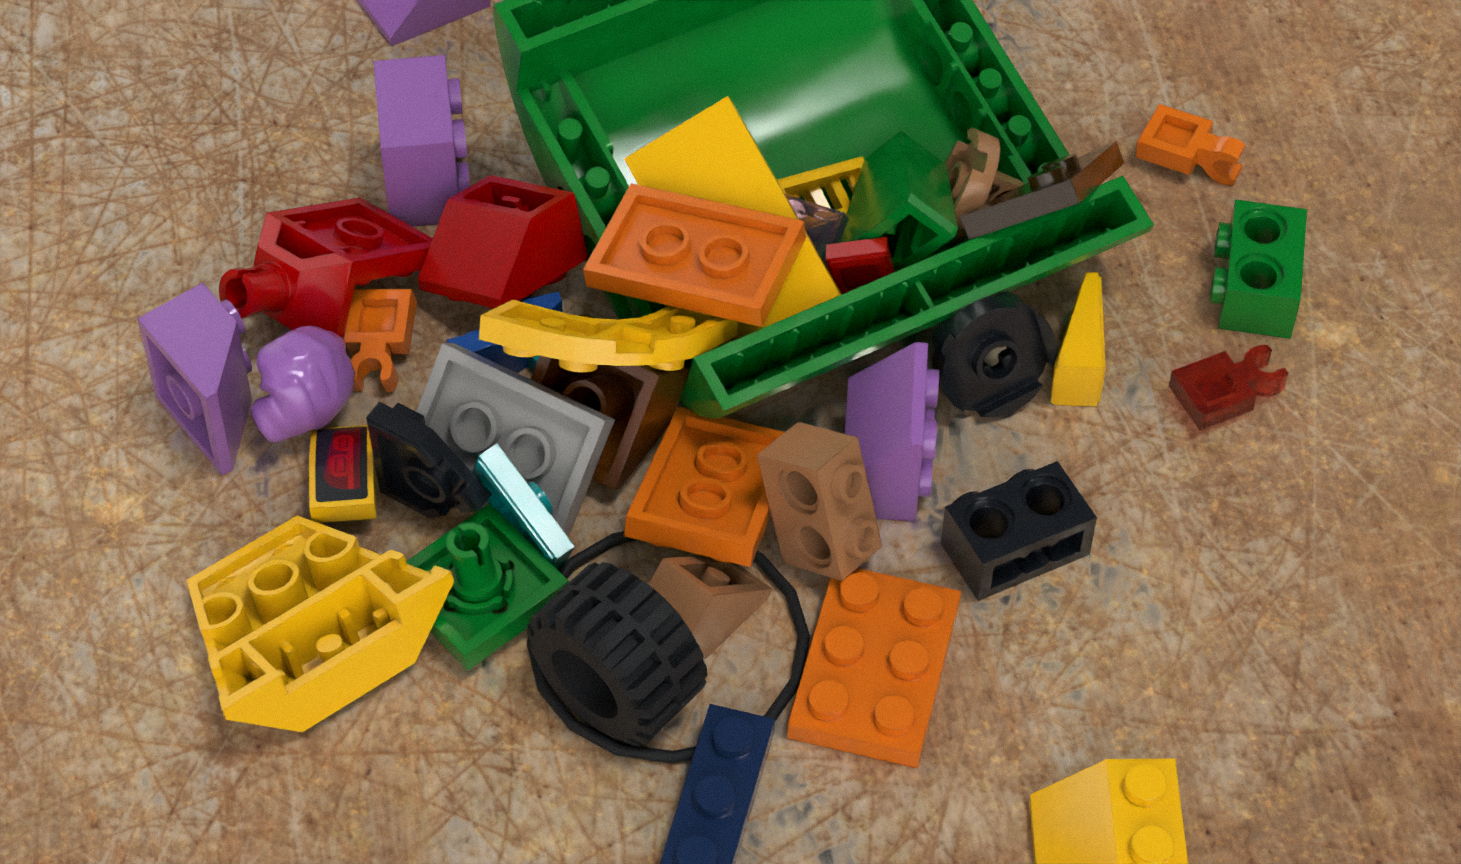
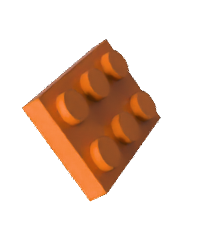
[583,183,806,327]
[624,407,785,567]
[787,568,962,768]

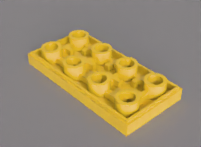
[624,96,842,344]

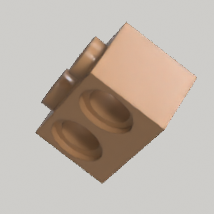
[757,422,882,581]

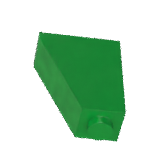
[837,131,958,272]

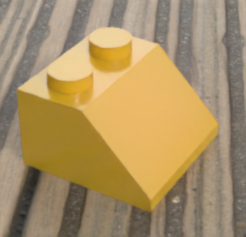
[1029,758,1188,864]

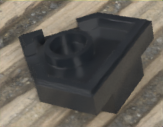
[366,401,492,518]

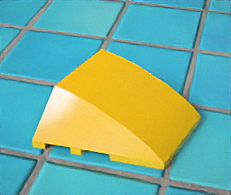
[186,515,454,732]

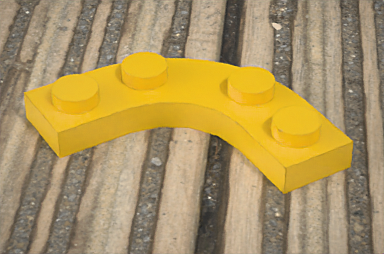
[479,300,738,372]

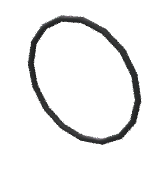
[527,531,810,764]

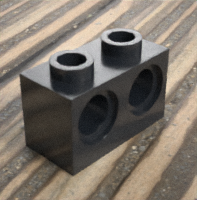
[941,461,1097,601]

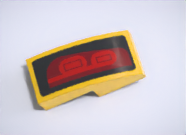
[309,425,377,523]

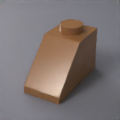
[648,555,773,659]

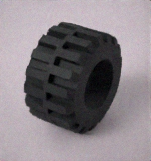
[527,562,708,746]

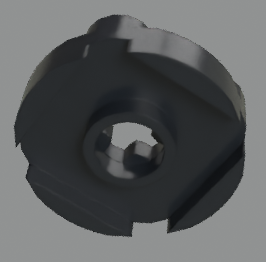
[932,291,1057,418]

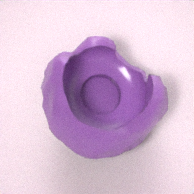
[250,326,355,443]

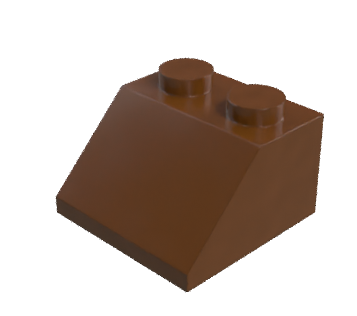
[531,314,691,490]

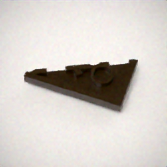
[960,141,1124,240]

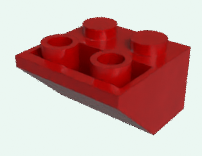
[418,175,589,310]

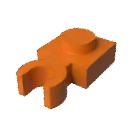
[344,289,417,392]

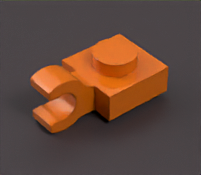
[1136,104,1246,185]

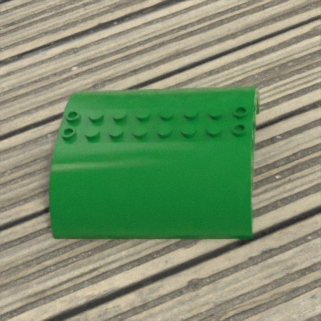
[493,0,1154,419]

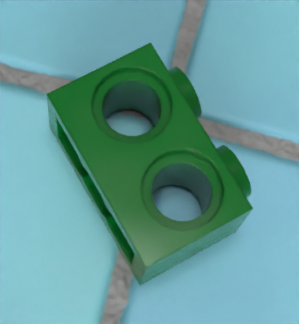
[1210,199,1307,339]

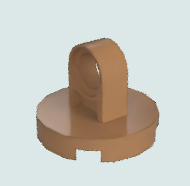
[944,127,1024,248]

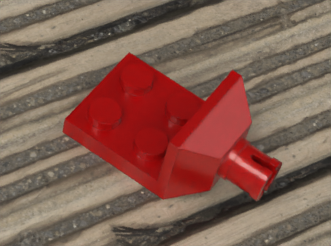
[219,197,433,338]

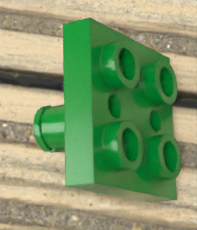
[406,503,569,671]

